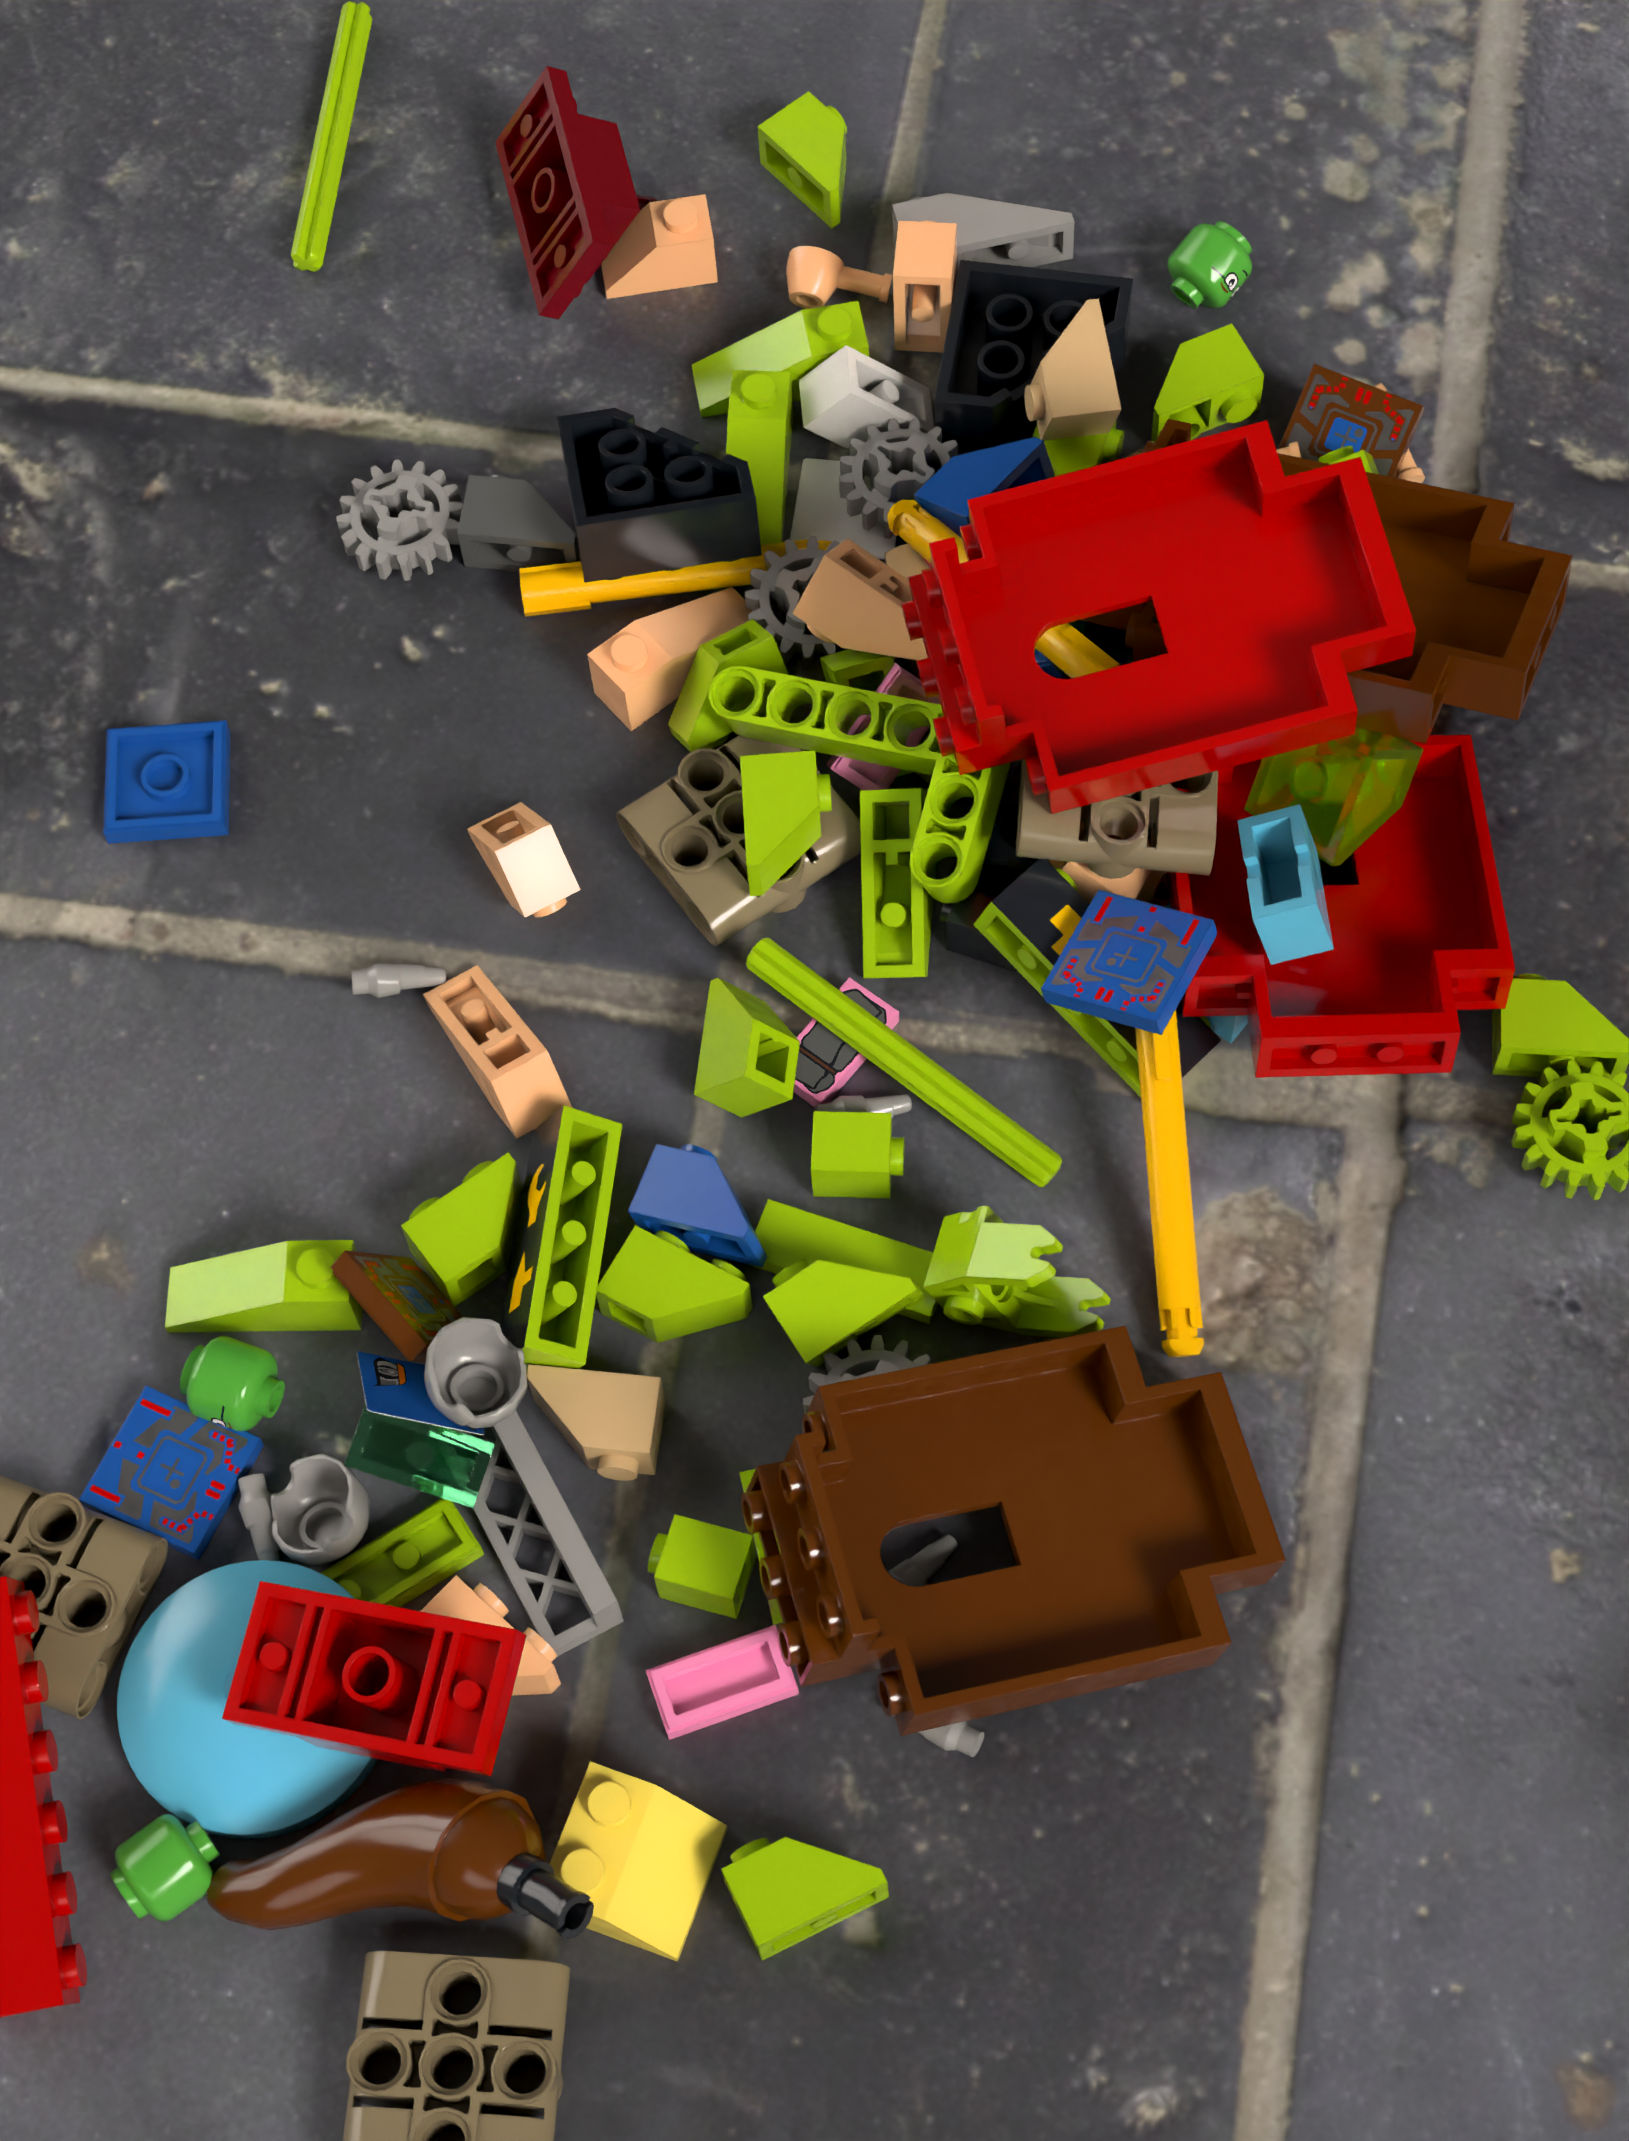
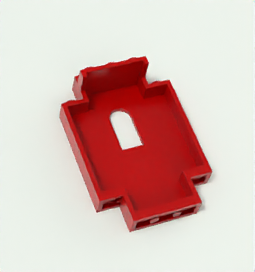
[901,420,1416,814]
[1166,727,1515,1078]

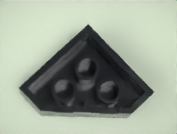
[934,260,1133,449]
[557,408,762,583]

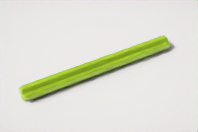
[291,1,372,272]
[746,938,1062,1187]

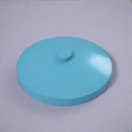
[117,1560,378,1839]

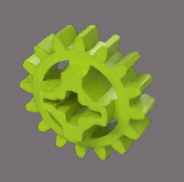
[1511,1060,1629,1200]

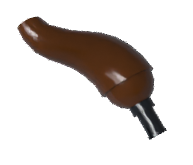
[207,1778,594,1939]

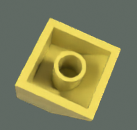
[550,1761,728,1962]

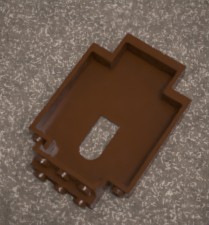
[1082,419,1573,744]
[741,1325,1286,1736]

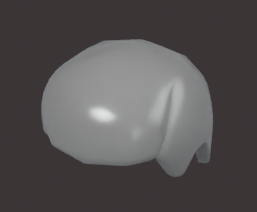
[424,1317,527,1428]
[270,1453,371,1566]

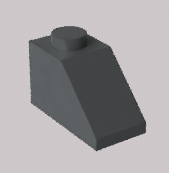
[457,474,580,572]

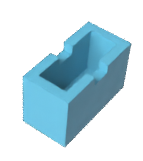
[1237,804,1334,965]

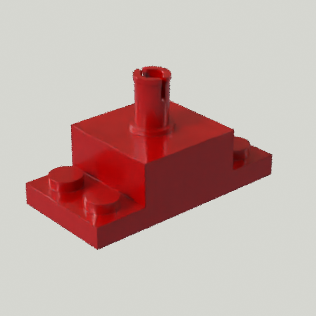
[222,1581,526,1776]

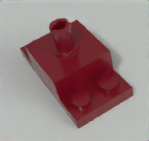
[495,66,657,320]

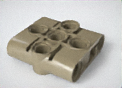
[616,735,861,946]
[1016,759,1218,879]
[0,1475,168,1720]
[343,1951,571,2141]

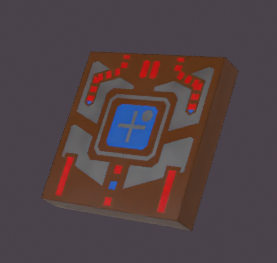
[1278,364,1425,478]
[330,1251,463,1362]

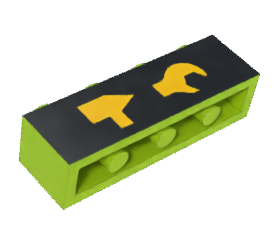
[973,859,1221,1097]
[501,1105,622,1375]

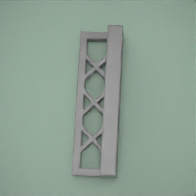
[431,1410,624,1657]

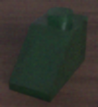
[344,1402,496,1508]

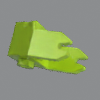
[923,1206,1111,1338]

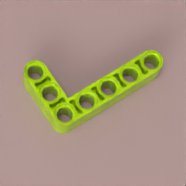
[708,666,1011,903]

